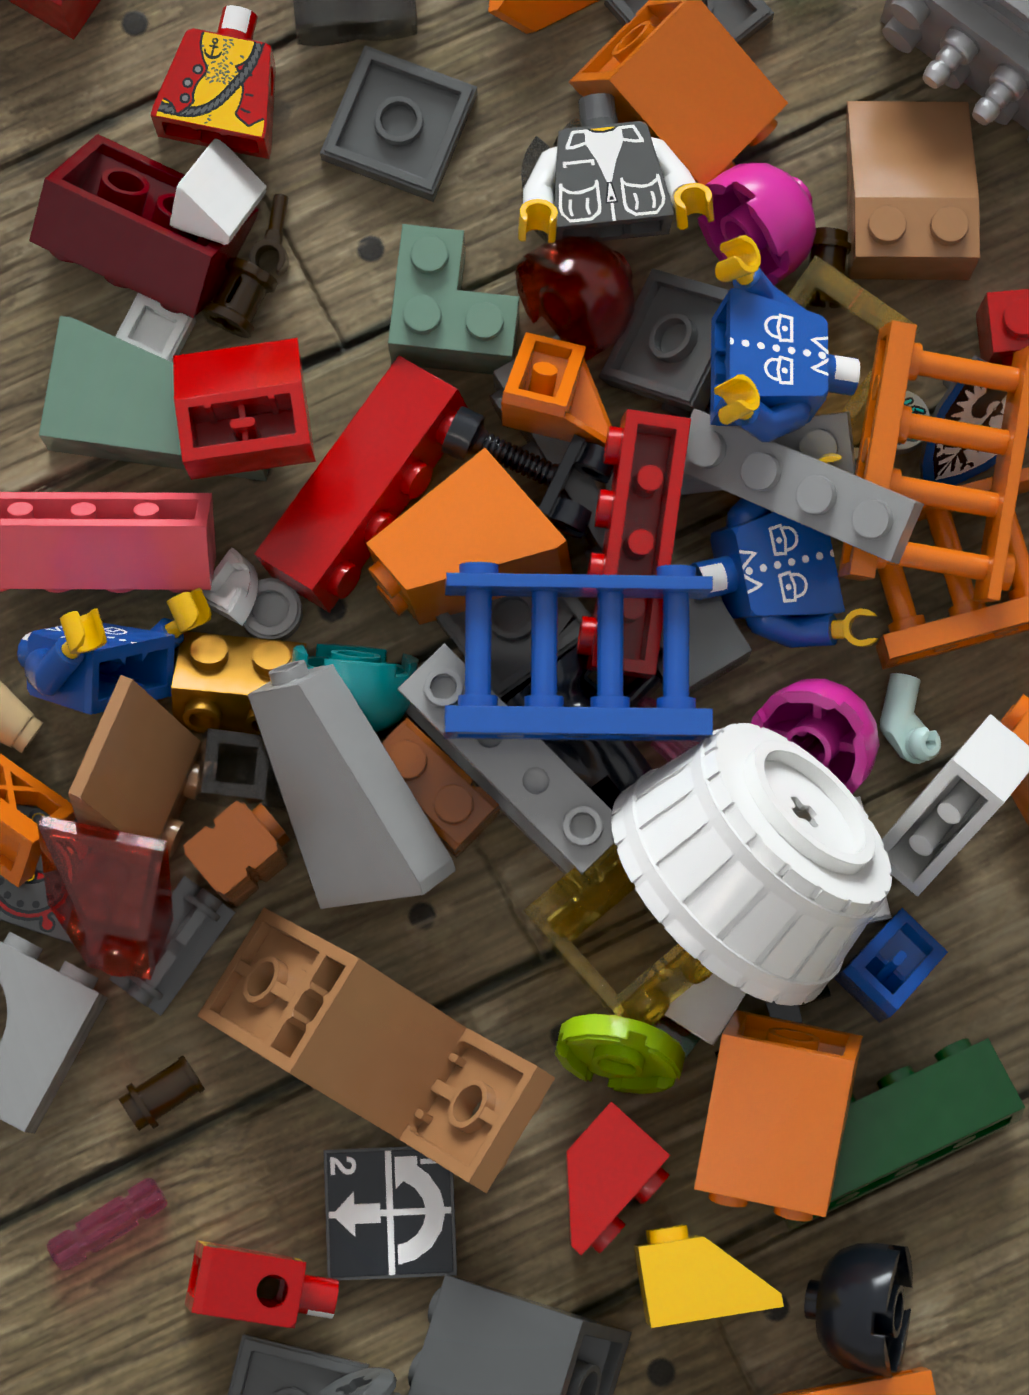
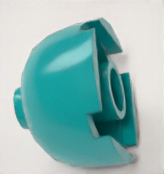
[292,644,419,732]

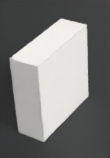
[115,293,196,362]

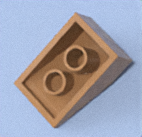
[846,101,980,280]
[68,675,209,872]

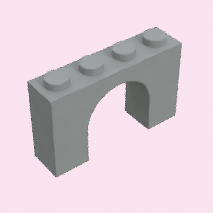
[0,931,108,1134]

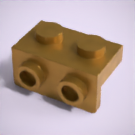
[171,631,307,738]

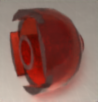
[515,235,635,361]

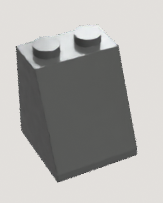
[408,1275,632,1395]

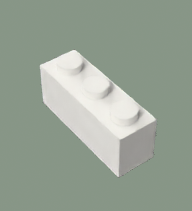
[882,714,1029,897]

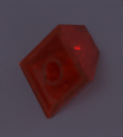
[37,815,173,980]

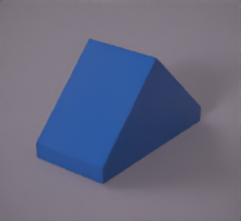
[834,908,948,1023]

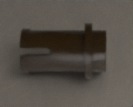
[803,227,851,308]
[119,1055,205,1131]

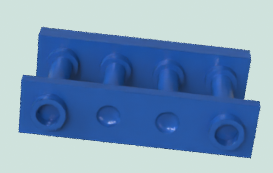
[444,562,713,742]

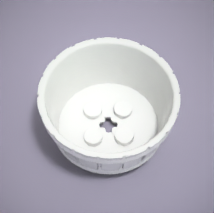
[611,723,892,1006]

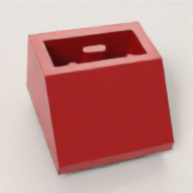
[173,338,316,480]
[565,1101,671,1256]

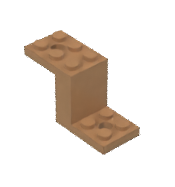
[197,907,555,1194]

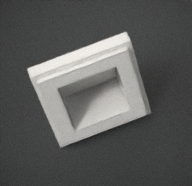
[659,957,746,1045]

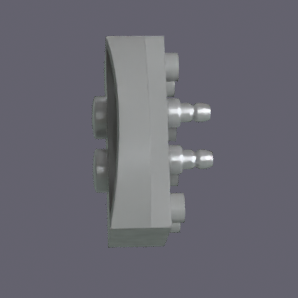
[880,0,1029,143]

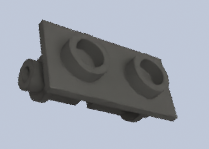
[109,876,236,1016]

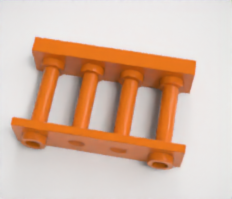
[838,320,1029,603]
[876,467,1029,670]

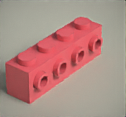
[0,492,216,593]

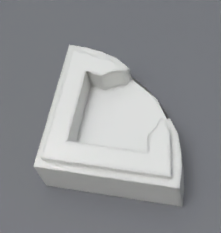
[202,548,258,626]

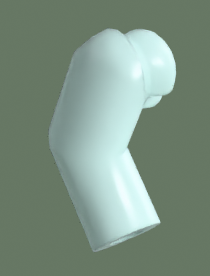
[880,673,941,764]

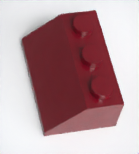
[29,134,259,319]

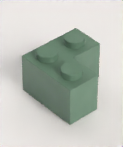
[388,224,519,375]

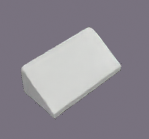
[170,138,267,245]

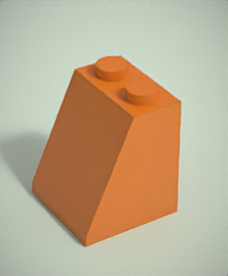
[569,0,788,185]
[366,448,573,625]
[694,1010,863,1222]

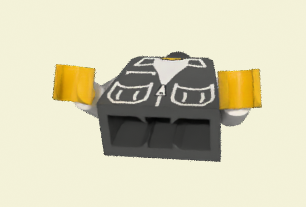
[518,93,714,246]

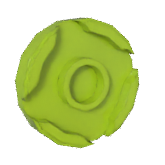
[555,1014,686,1094]

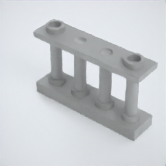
[398,643,618,889]

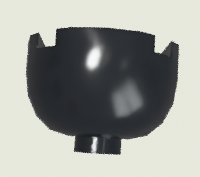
[804,1243,913,1377]

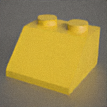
[634,1224,784,1328]

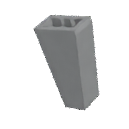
[248,660,456,909]

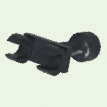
[441,406,614,539]

